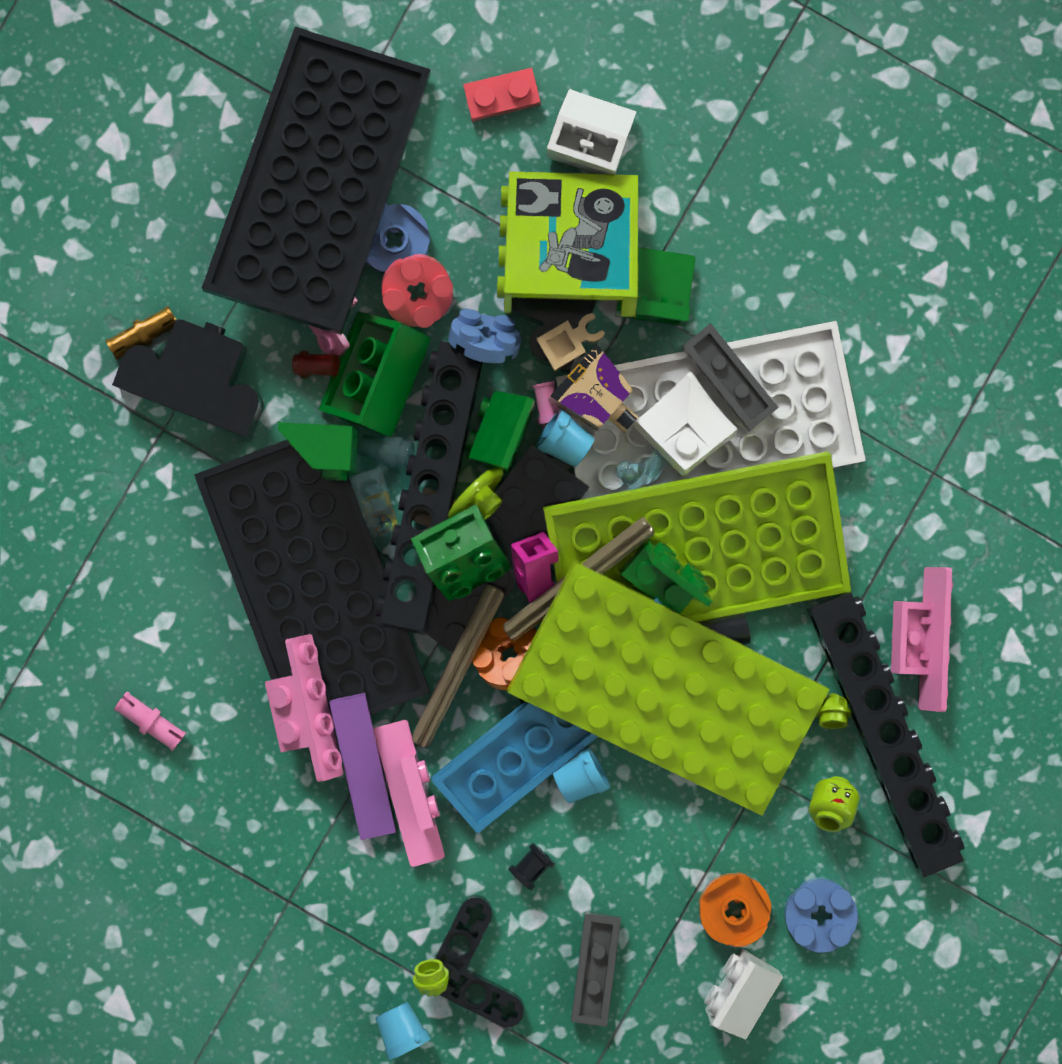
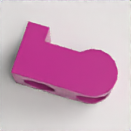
[511,532,559,603]

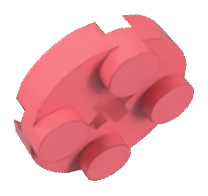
[381,254,453,328]

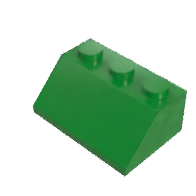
[318,311,431,438]

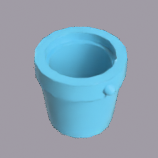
[535,409,594,467]
[553,747,610,803]
[375,1001,431,1060]

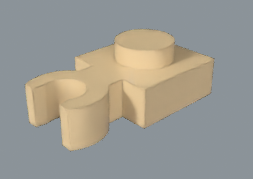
[536,313,605,372]

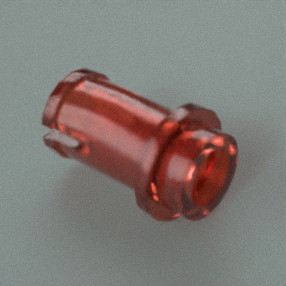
[292,350,340,379]

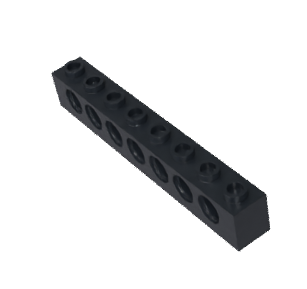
[375,341,483,635]
[806,592,965,878]

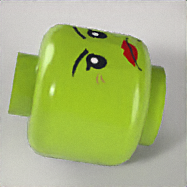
[808,776,860,832]

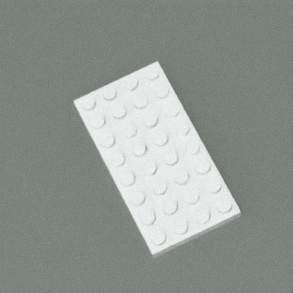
[556,321,866,500]

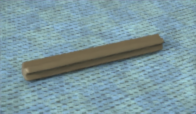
[503,518,655,641]
[412,584,504,748]

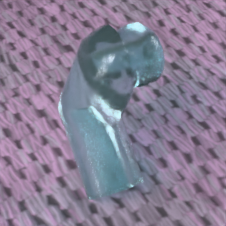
[616,449,668,486]

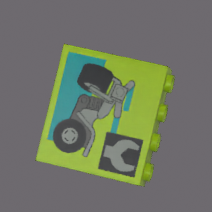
[497,171,638,317]

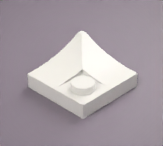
[634,371,737,477]

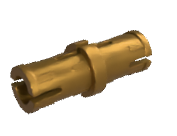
[105,306,177,360]

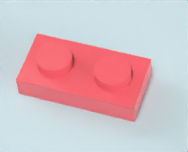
[463,68,541,122]

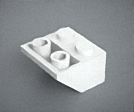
[547,89,636,175]
[704,948,783,1040]

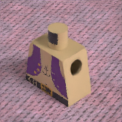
[548,345,638,433]

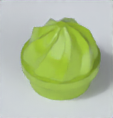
[816,693,852,729]
[413,959,449,997]

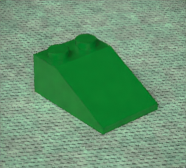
[464,391,535,475]

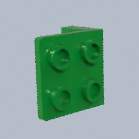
[615,247,696,327]
[411,505,512,601]
[620,539,713,613]

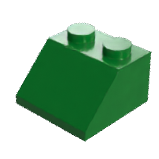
[278,422,359,481]

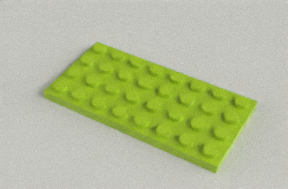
[543,451,851,622]
[507,560,830,816]

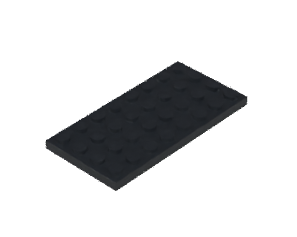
[202,27,431,336]
[194,424,431,729]

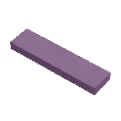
[330,693,396,840]

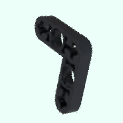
[434,895,524,1028]

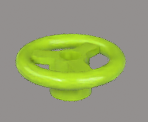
[448,467,503,520]

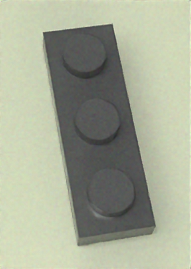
[682,323,779,431]
[571,912,621,1027]

